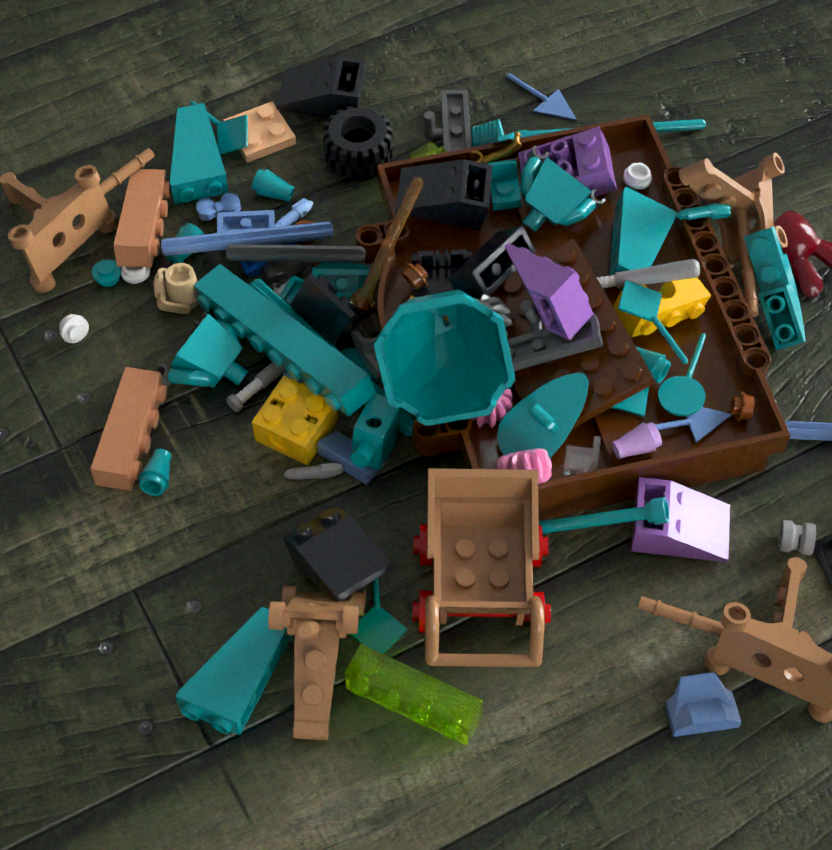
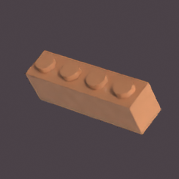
[113,169,172,268]
[90,367,167,491]

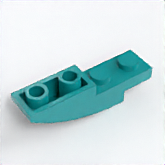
[744,227,806,350]

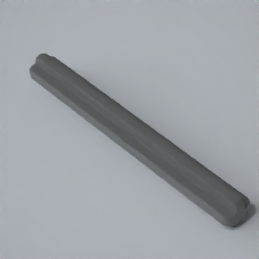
[226,244,366,263]

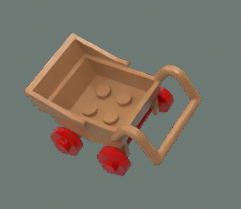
[412,468,551,667]

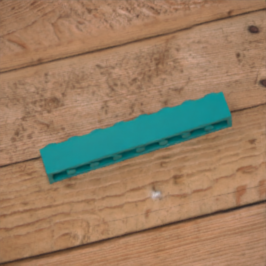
[193,264,376,417]

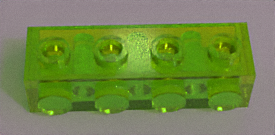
[345,644,483,745]

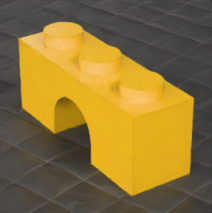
[613,277,711,338]

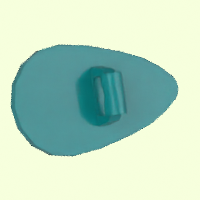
[497,373,589,458]

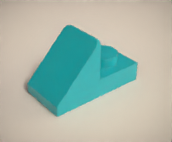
[487,159,522,211]

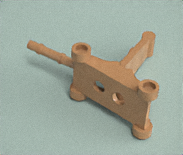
[0,148,155,294]
[679,153,788,317]
[637,557,832,723]
[268,585,366,741]

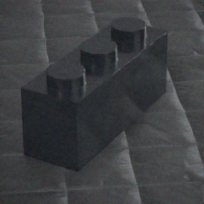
[448,226,536,300]

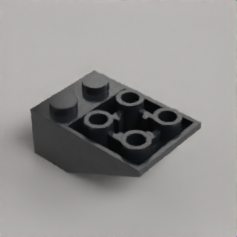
[276,56,366,117]
[395,159,493,231]

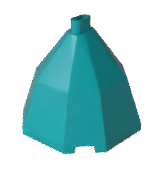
[374,290,515,426]

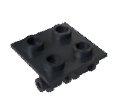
[411,248,472,298]

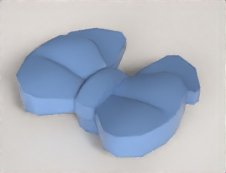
[196,193,241,221]

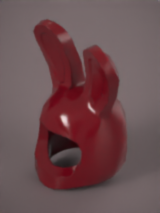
[774,210,832,298]

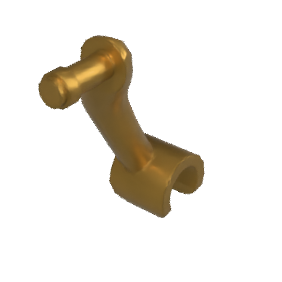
[469,132,522,164]

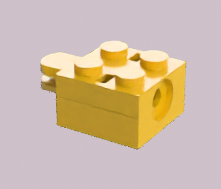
[252,376,339,466]

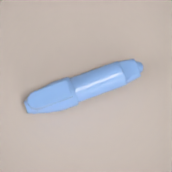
[275,198,313,227]

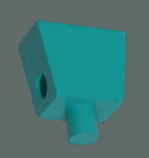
[350,393,401,469]

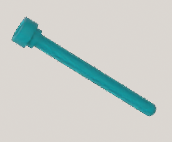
[539,497,670,534]

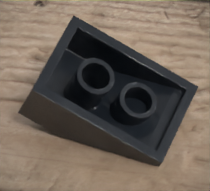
[283,505,394,602]

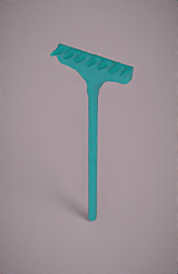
[471,119,706,147]

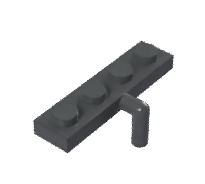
[424,90,471,152]
[508,300,603,371]

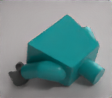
[520,146,606,233]
[157,312,249,388]

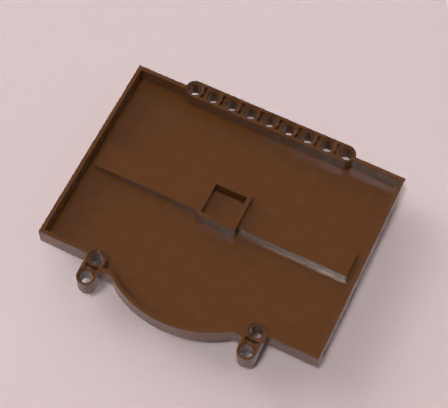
[356,114,791,520]

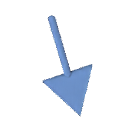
[507,73,577,121]
[655,407,732,443]

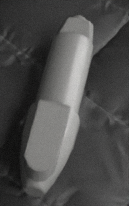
[284,463,343,480]

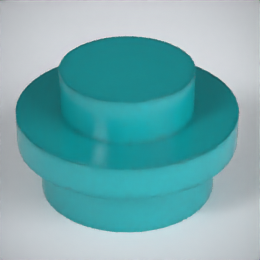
[92,259,121,287]

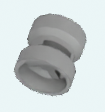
[777,520,816,556]

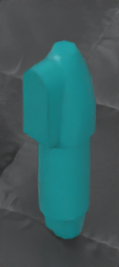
[676,203,731,220]

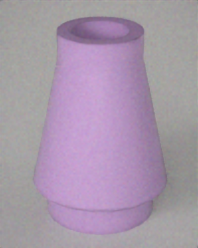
[612,422,662,459]

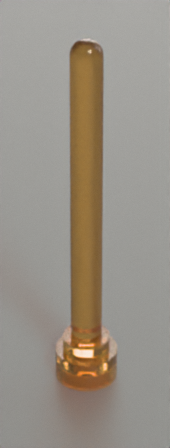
[349,177,423,312]

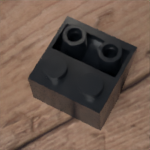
[290,273,360,348]

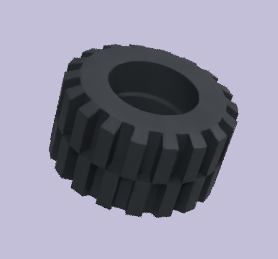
[323,106,393,180]

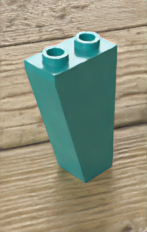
[170,103,229,204]
[609,186,678,291]
[176,607,293,735]

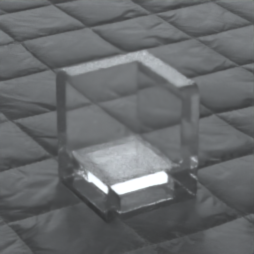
[563,436,601,478]

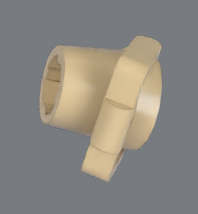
[153,263,199,314]

